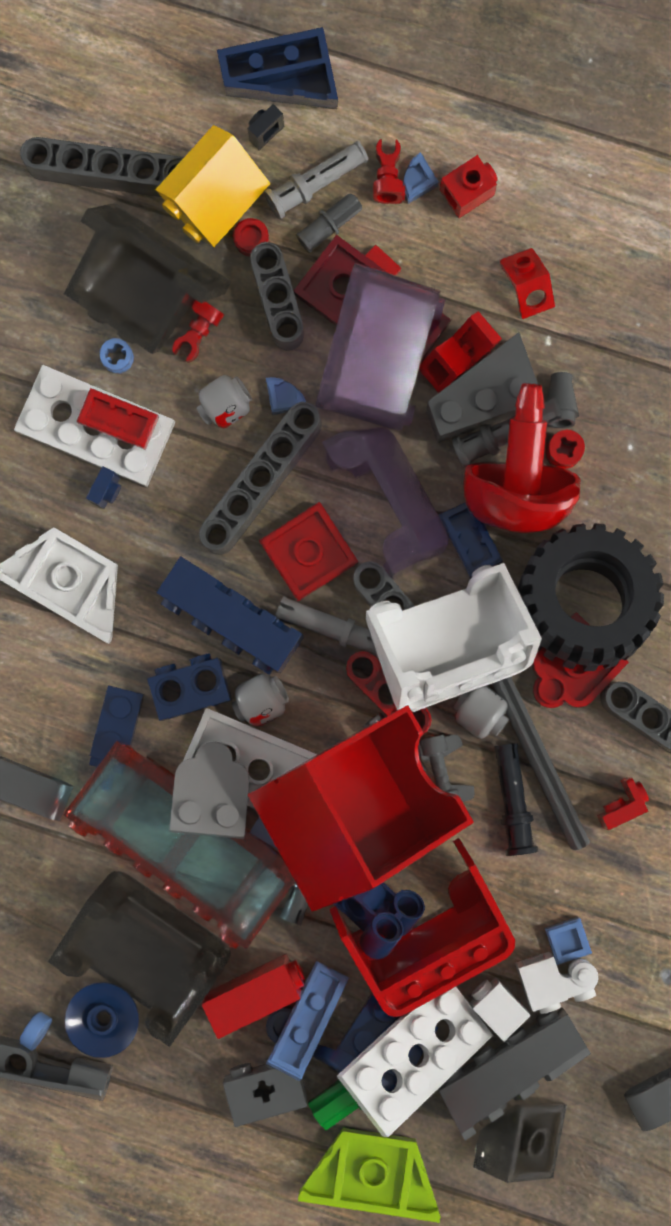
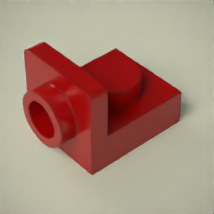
[597,777,649,830]

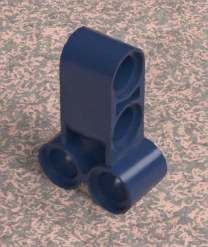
[334,883,425,959]

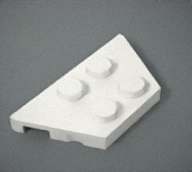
[0,527,118,644]

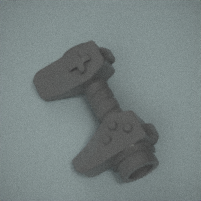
[418,734,475,802]

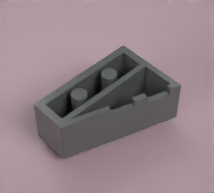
[426,332,538,443]

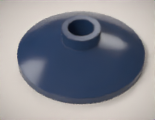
[65,982,139,1058]

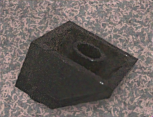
[473,1102,567,1183]

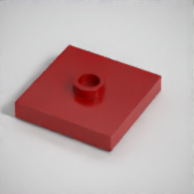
[259,502,359,602]

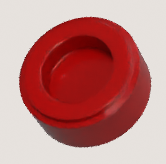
[233,218,269,257]

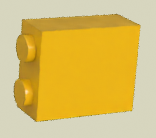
[155,125,271,247]

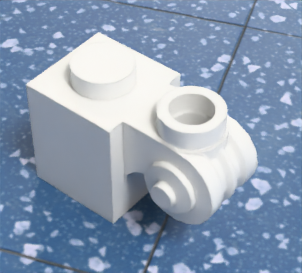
[515,952,598,1014]

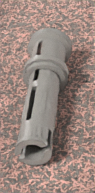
[264,141,369,220]

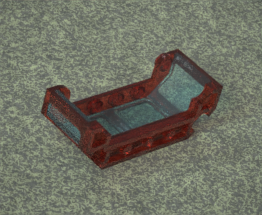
[63,740,295,949]

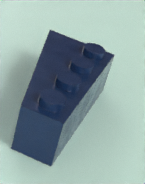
[156,556,304,675]

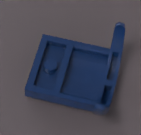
[312,992,438,1092]

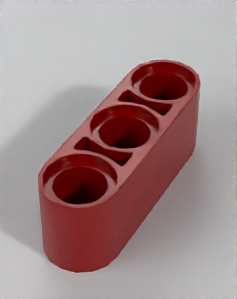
[346,651,432,734]

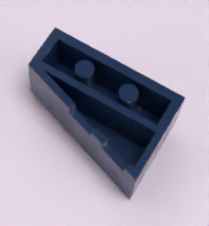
[217,27,338,109]

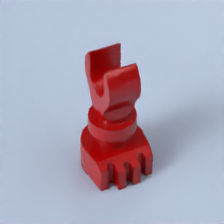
[373,139,405,204]
[172,297,224,363]

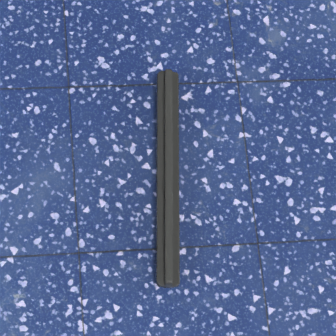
[492,677,589,851]

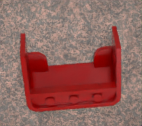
[329,838,515,1017]

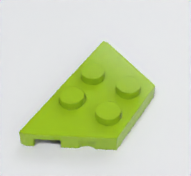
[298,1128,441,1223]

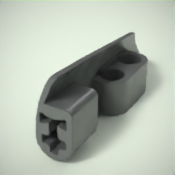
[0,1036,113,1101]

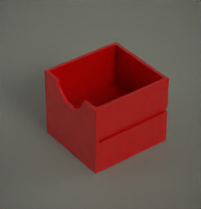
[247,705,474,912]

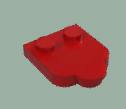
[532,612,629,708]

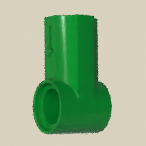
[308,1080,362,1131]

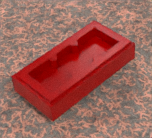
[76,388,159,450]

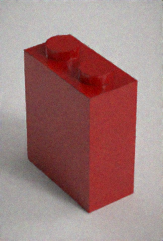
[201,953,305,1039]

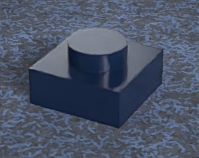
[86,466,121,509]

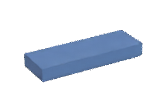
[266,961,349,1081]

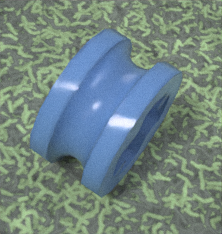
[100,338,134,374]

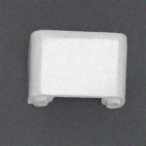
[366,563,542,712]

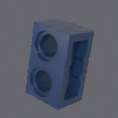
[147,653,232,721]

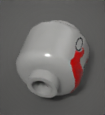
[197,375,252,429]
[232,673,289,727]

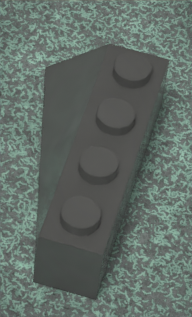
[439,1008,591,1141]

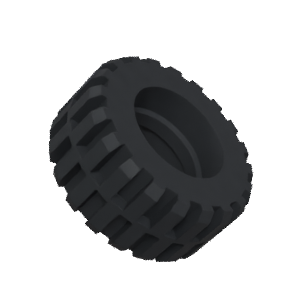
[518,523,664,671]

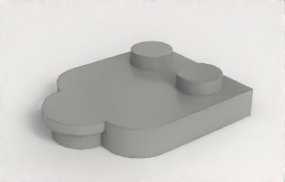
[169,742,249,839]

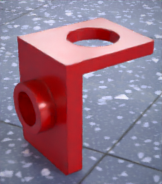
[500,248,555,319]

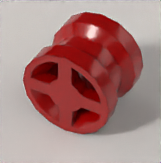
[545,429,585,469]

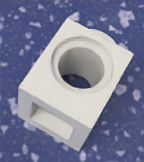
[470,977,531,1041]

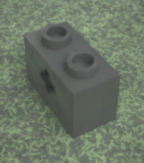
[223,1057,308,1127]

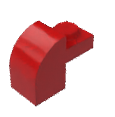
[418,311,502,393]

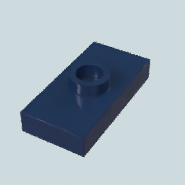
[439,502,503,579]

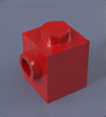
[439,155,498,218]

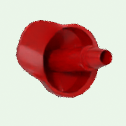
[463,383,581,534]

